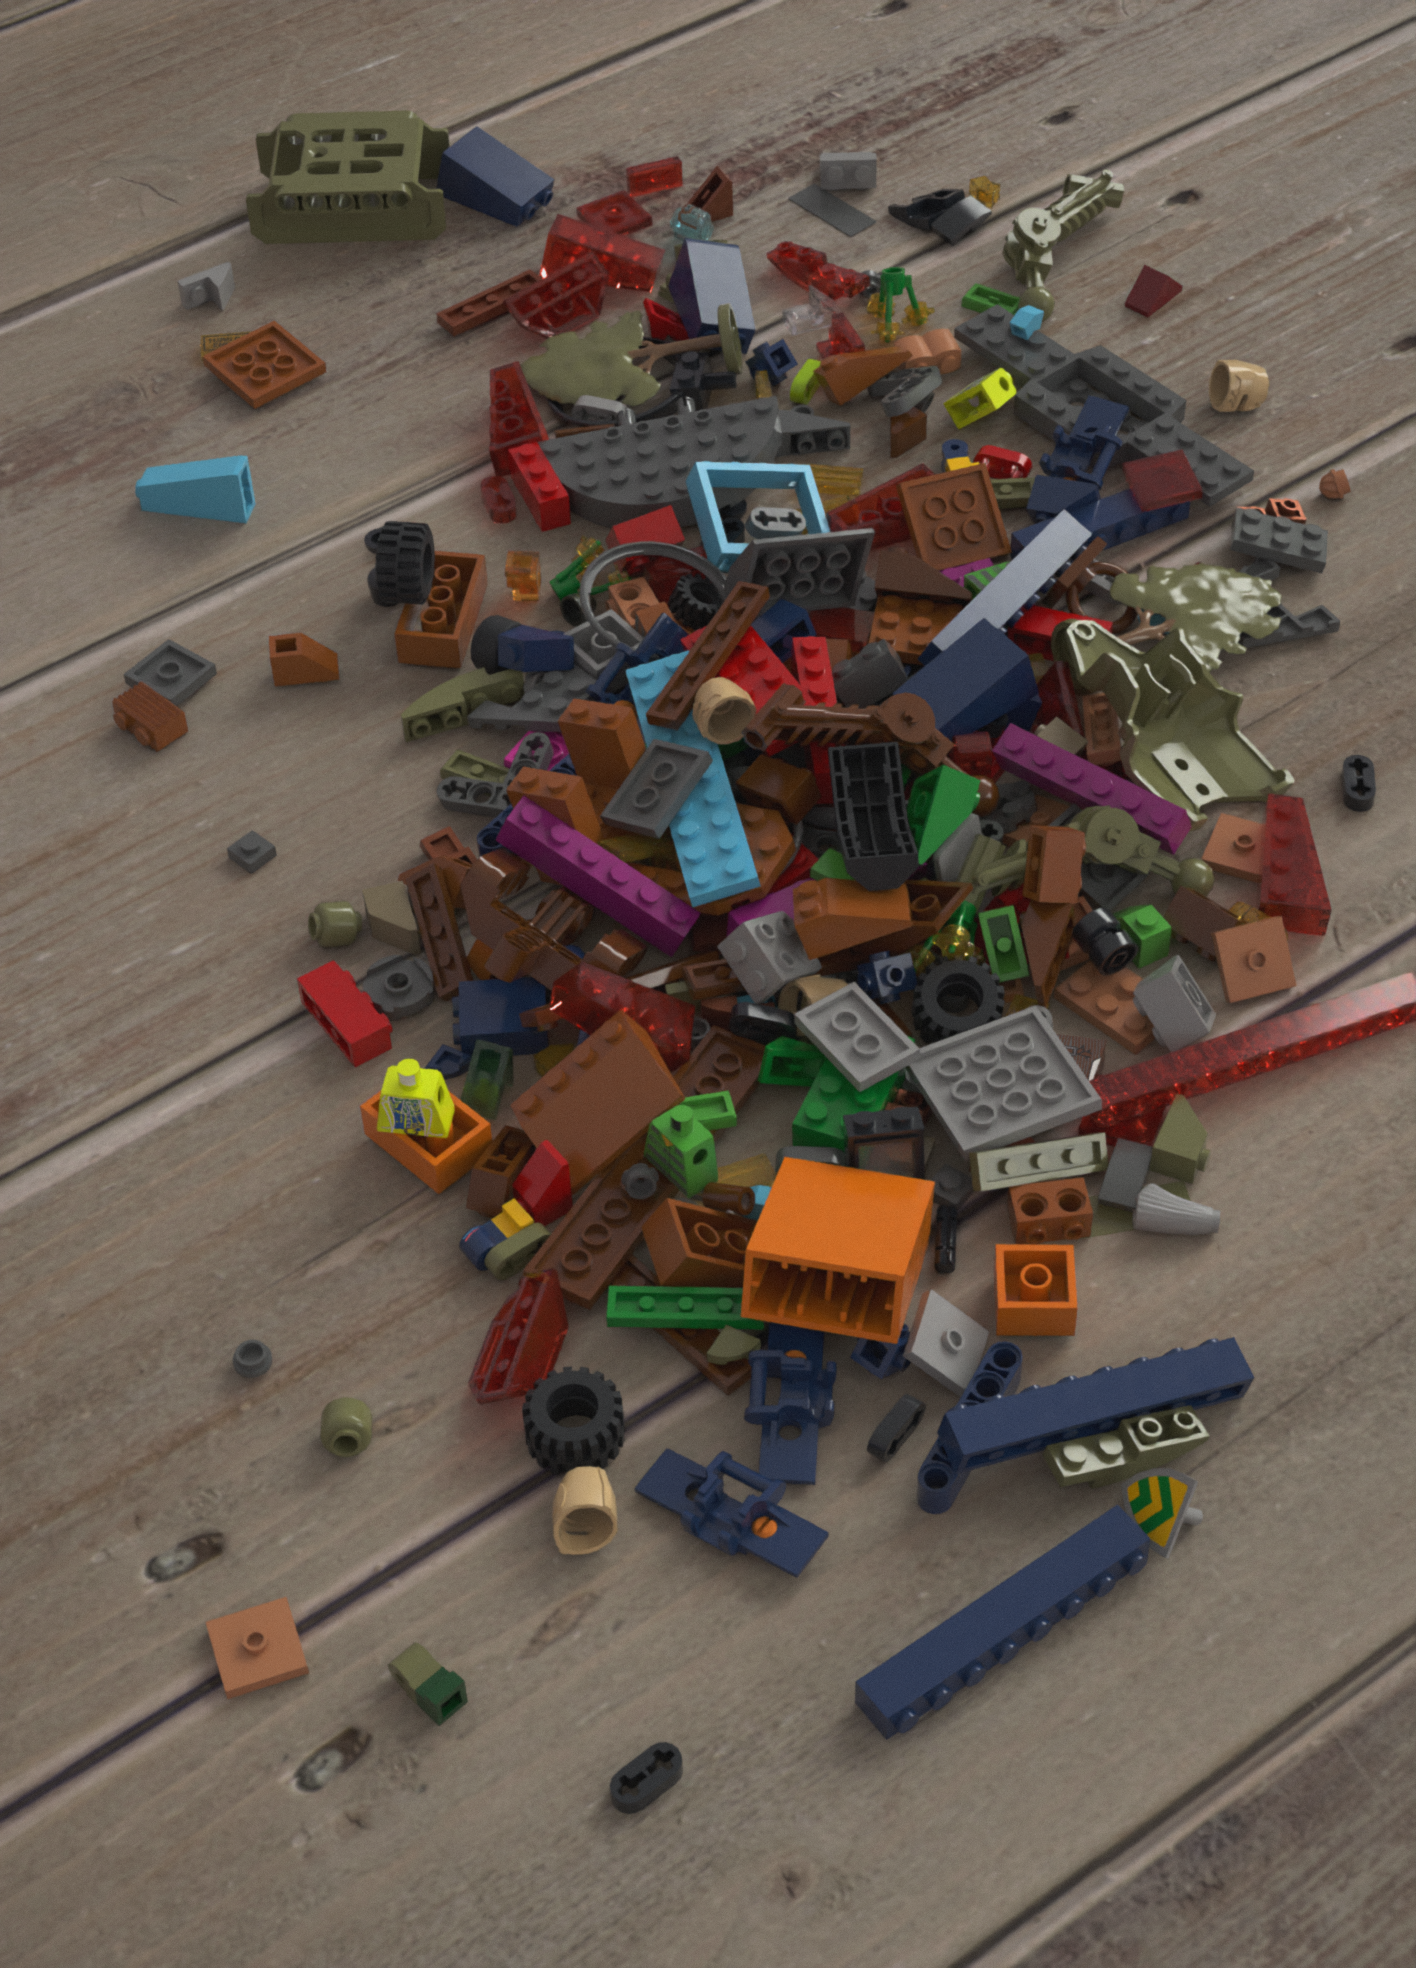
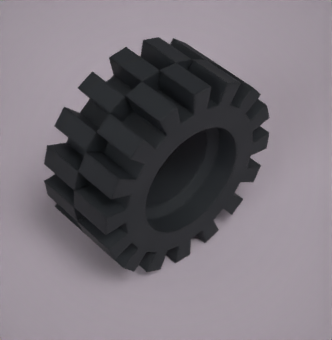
[668,573,722,630]

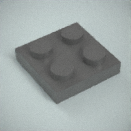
[124,639,217,706]

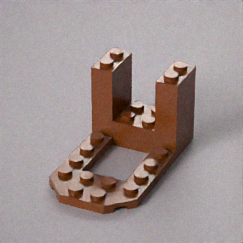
[506,698,796,916]

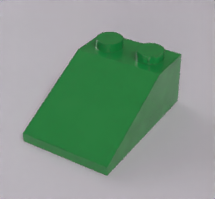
[906,765,981,866]

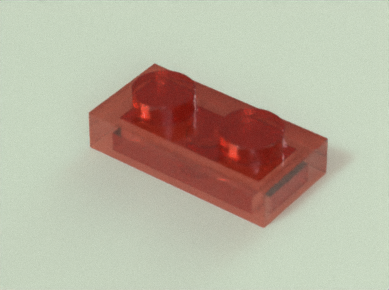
[626,156,683,197]

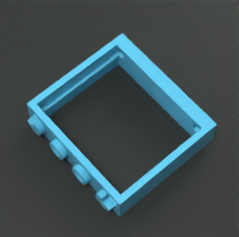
[685,461,830,573]

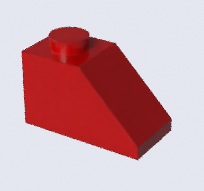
[512,1140,573,1226]

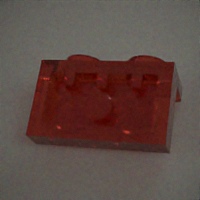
[816,312,865,359]

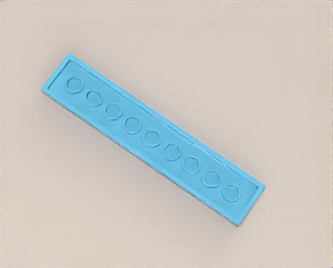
[625,650,761,907]

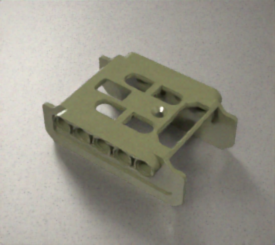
[246,110,450,244]

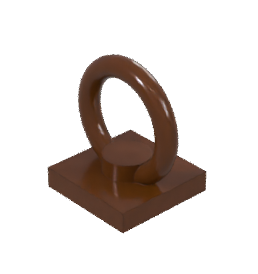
[1042,536,1138,634]

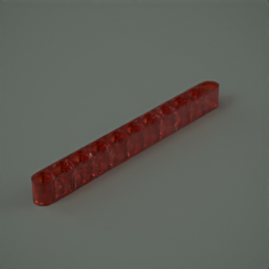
[1089,972,1416,1128]

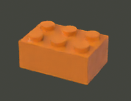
[360,1091,492,1194]

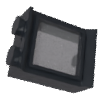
[843,1107,925,1180]

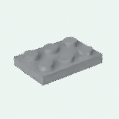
[794,982,920,1092]

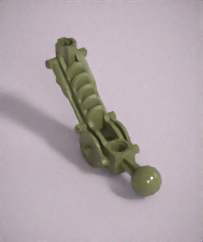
[1002,169,1124,322]
[955,805,1215,911]

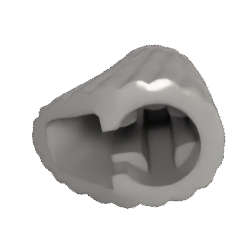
[1132,1183,1220,1235]

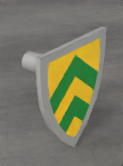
[1121,1468,1203,1559]

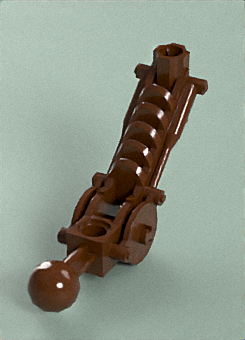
[741,683,1000,818]

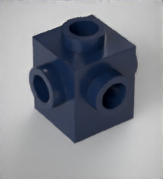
[745,339,798,387]
[857,950,917,1004]
[850,1323,911,1379]

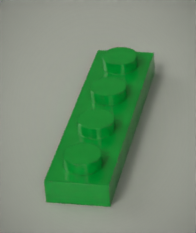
[606,1286,764,1330]

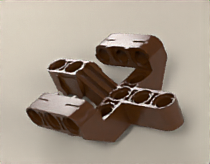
[461,847,648,996]

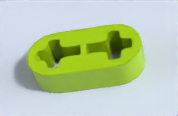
[790,358,821,405]

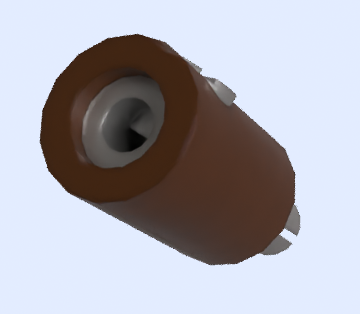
[689,1182,755,1215]

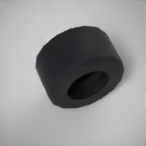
[470,615,522,674]

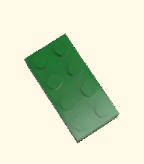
[792,1037,915,1170]

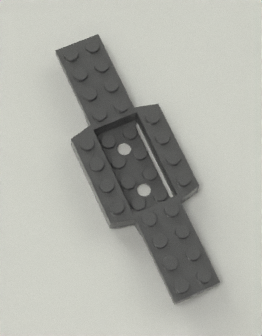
[954,304,1254,507]

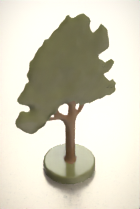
[518,303,743,406]
[1051,563,1282,696]

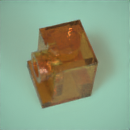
[505,551,542,602]

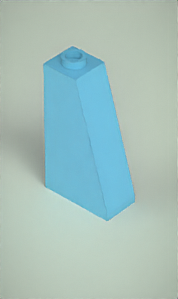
[135,455,256,523]

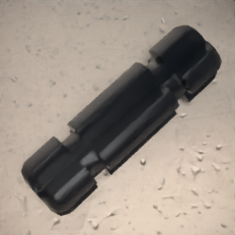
[934,1205,957,1274]

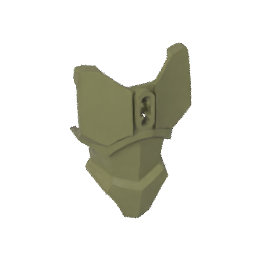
[1064,620,1294,832]

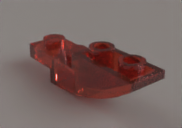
[766,241,870,302]

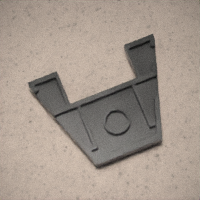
[1238,556,1340,648]
[467,663,597,732]

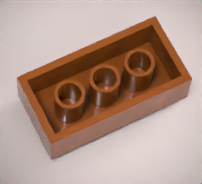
[394,550,488,669]

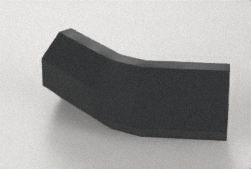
[828,742,919,891]

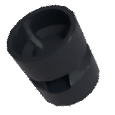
[1072,908,1138,976]

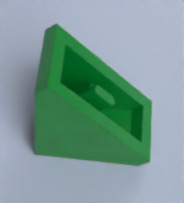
[758,1036,826,1087]

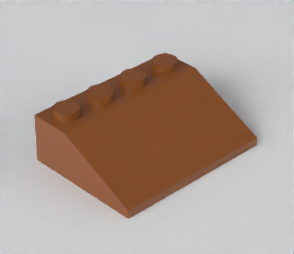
[510,1010,685,1195]

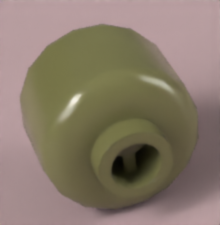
[308,901,362,948]
[320,1397,372,1457]

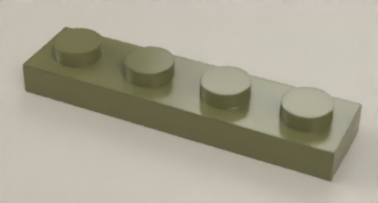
[969,1132,1108,1191]

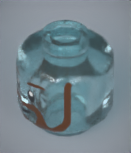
[670,204,714,242]

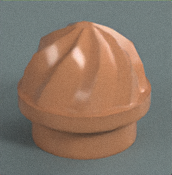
[1319,469,1351,500]

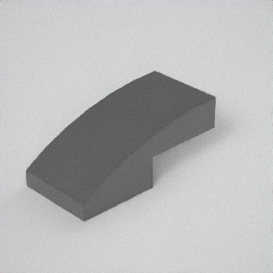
[1098,1138,1153,1212]

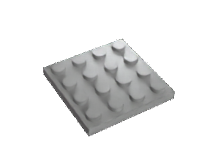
[905,1006,1102,1161]

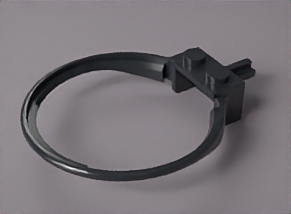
[546,337,737,427]

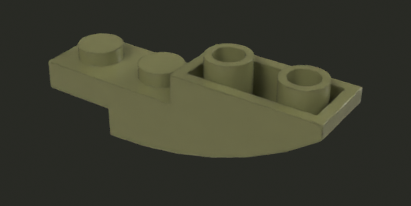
[401,667,525,742]
[1043,1405,1209,1489]

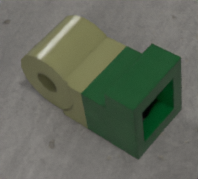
[388,1642,468,1726]

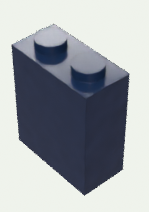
[452,977,549,1058]

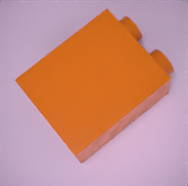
[741,1157,935,1344]

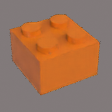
[994,1244,1077,1336]

